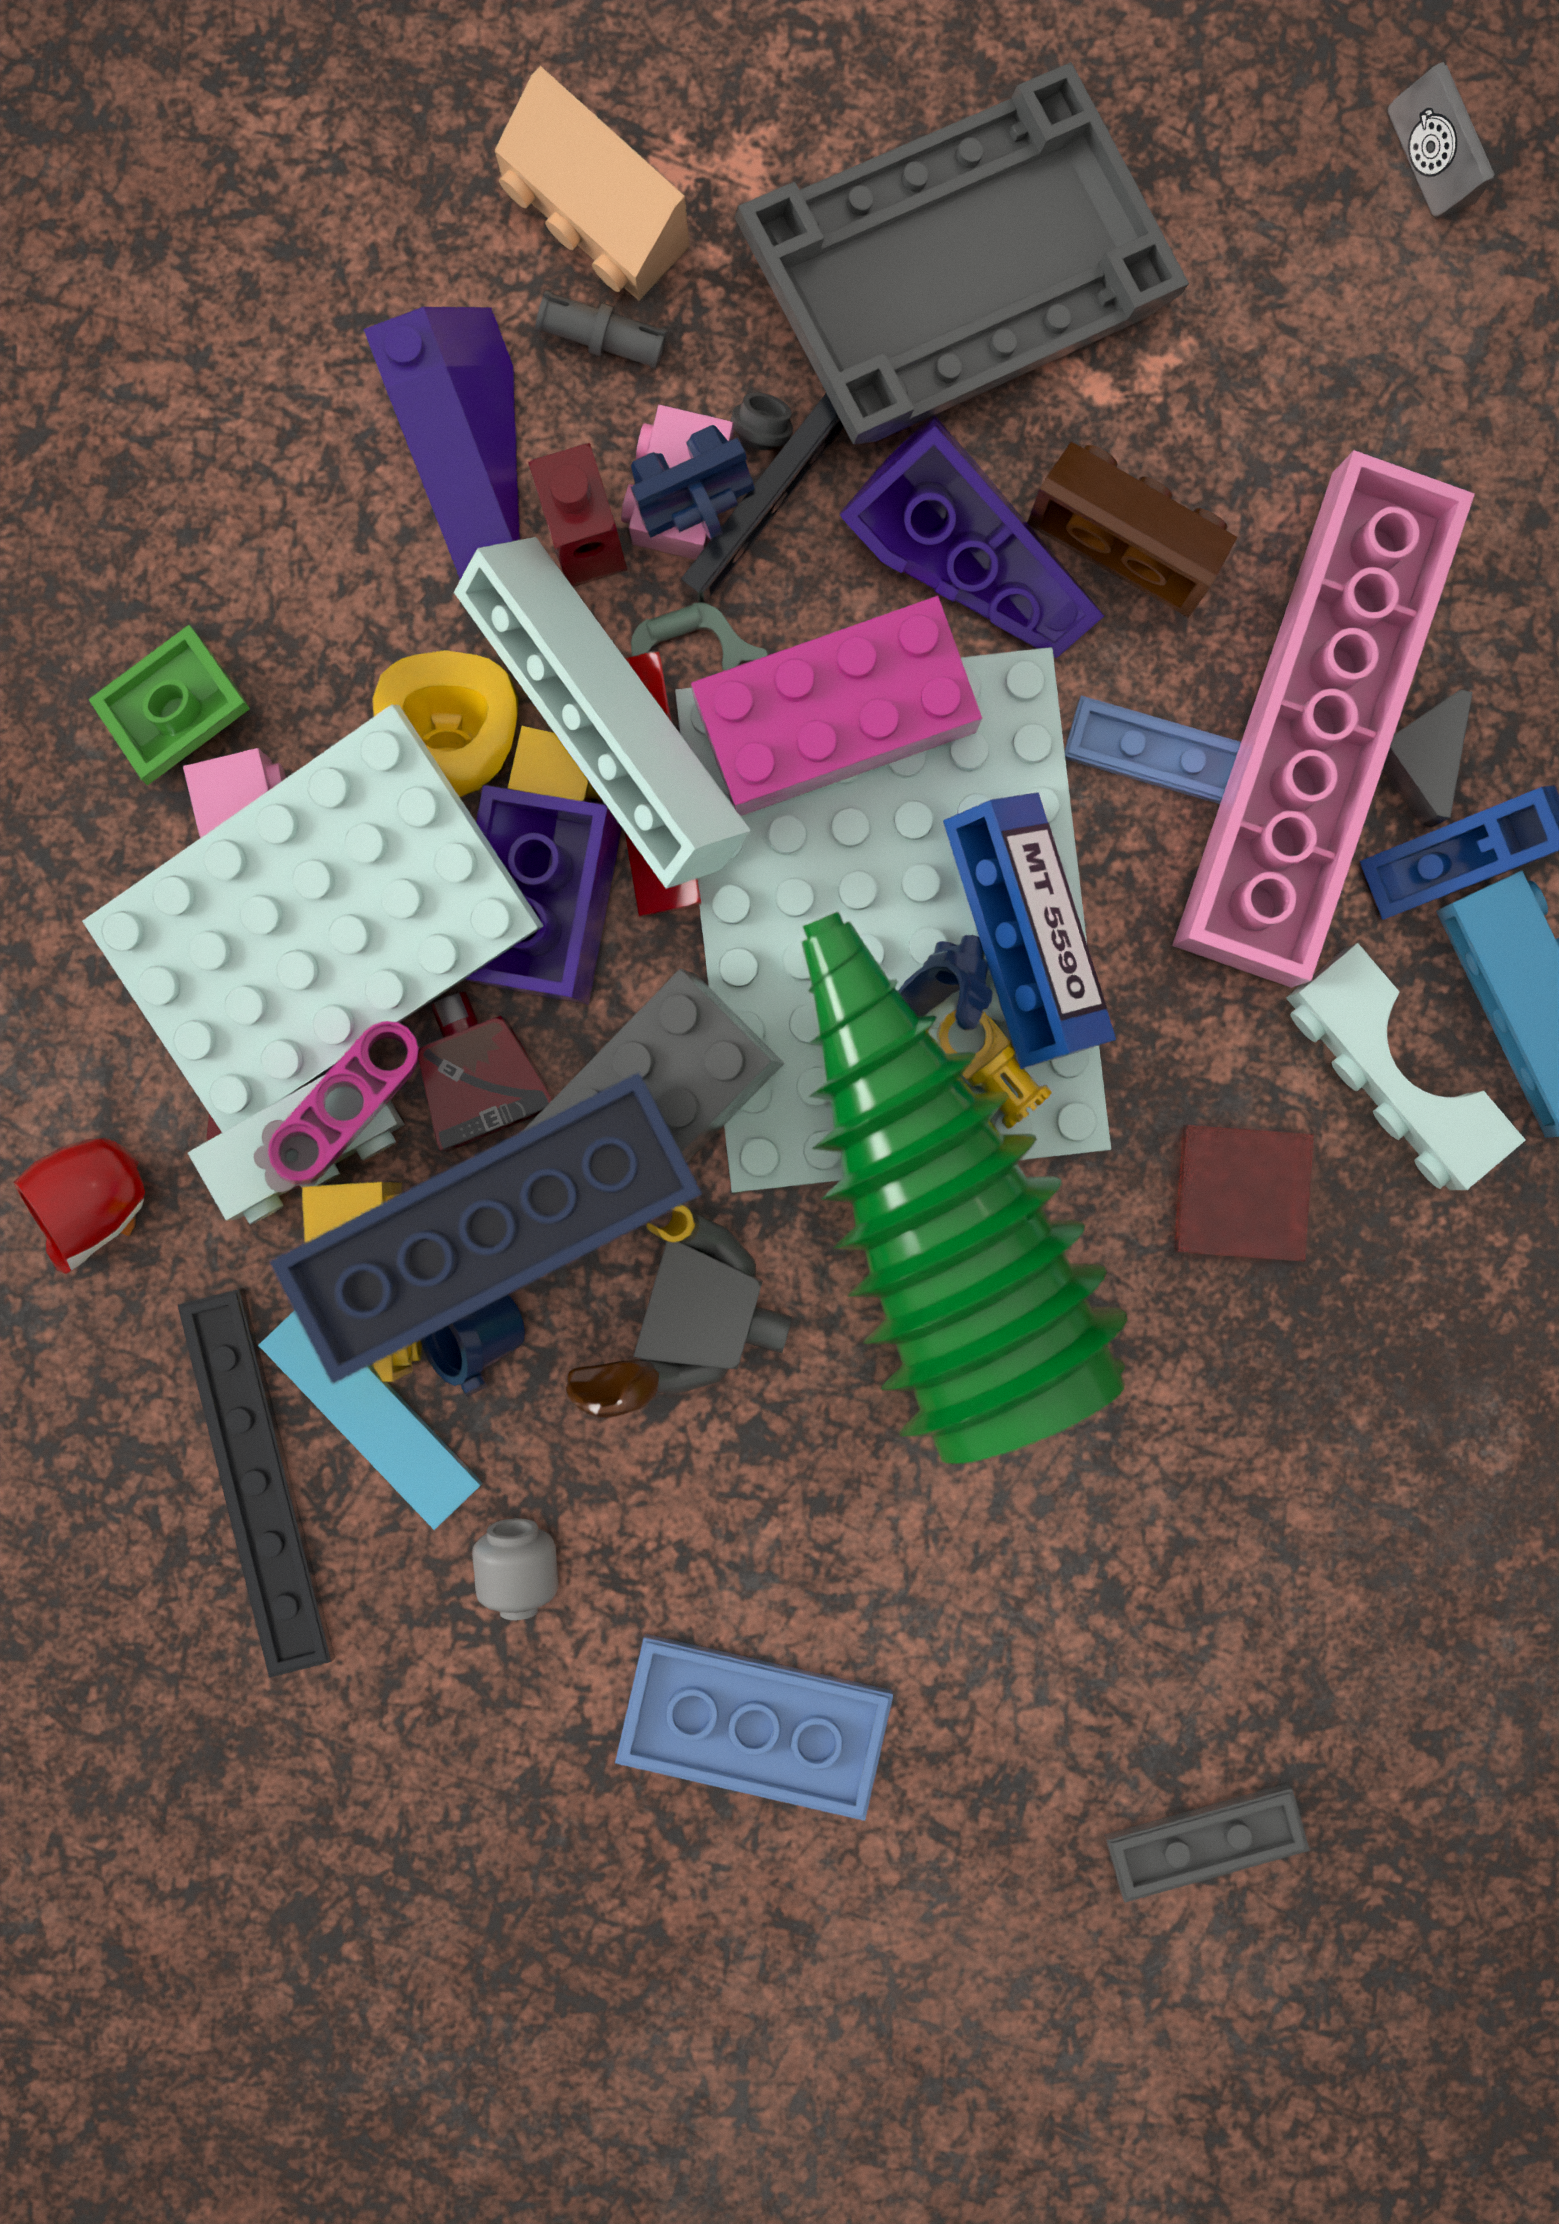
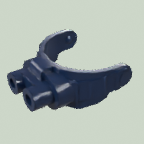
[898,935,993,1031]

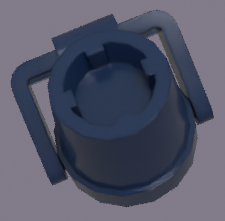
[420,1294,525,1397]

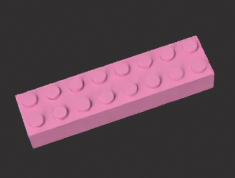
[1172,450,1475,988]

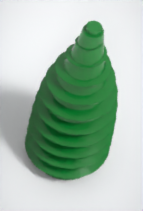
[801,911,1128,1464]

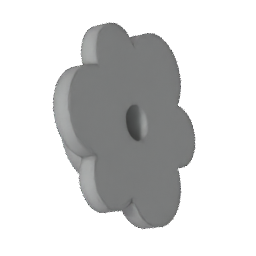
[254,1120,319,1192]

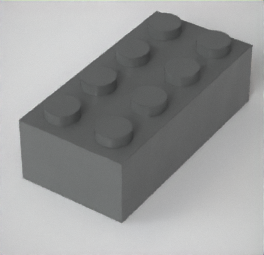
[522,969,785,1244]

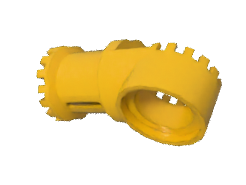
[936,1010,1052,1129]

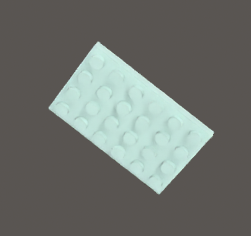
[82,704,543,1133]

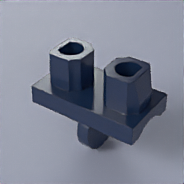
[630,425,755,539]

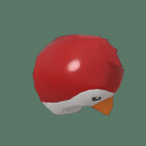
[13,1137,145,1274]

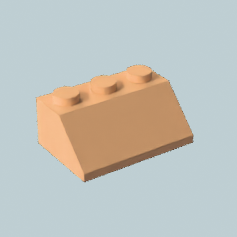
[495,66,690,301]

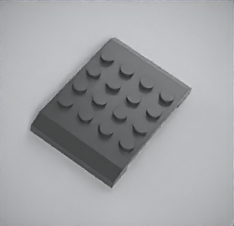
[735,62,1189,444]

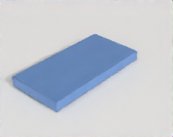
[615,1634,893,1821]

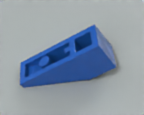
[1360,785,1559,920]

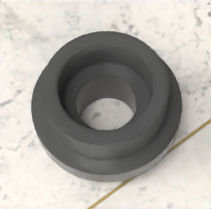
[730,392,793,450]

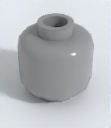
[472,1518,559,1620]

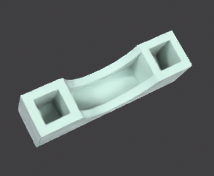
[1286,943,1525,1190]

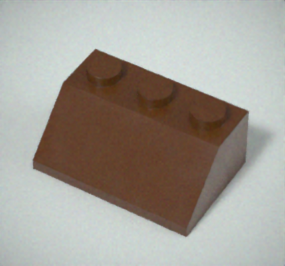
[1027,441,1238,618]

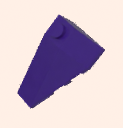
[363,307,521,580]
[839,415,1104,658]

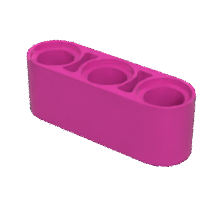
[268,1021,418,1185]

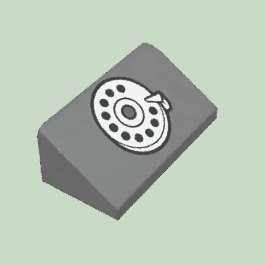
[1388,62,1495,218]

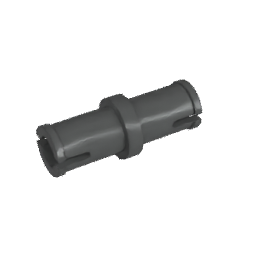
[535,290,668,370]

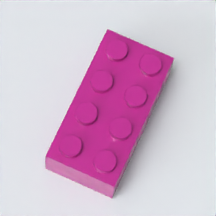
[691,596,982,816]

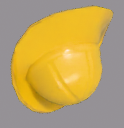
[372,650,518,797]

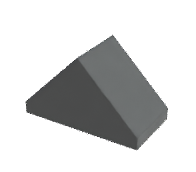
[1382,690,1473,827]

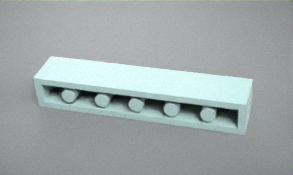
[454,537,751,889]

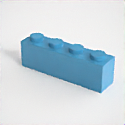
[1436,871,1559,1138]

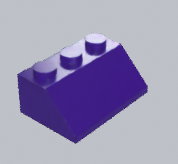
[464,785,622,1005]

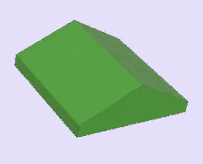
[88,625,250,786]

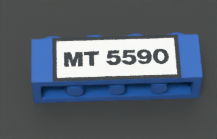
[943,792,1116,1069]

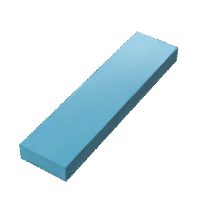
[258,1311,483,1530]

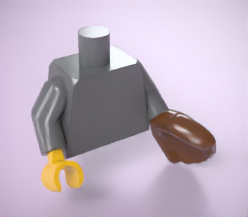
[566,1204,793,1418]

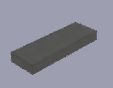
[1104,1783,1310,1903]

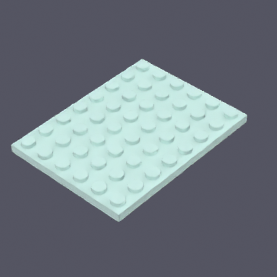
[675,647,1111,1193]

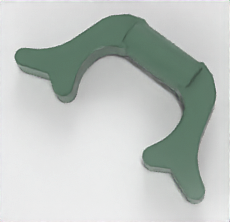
[631,603,768,671]

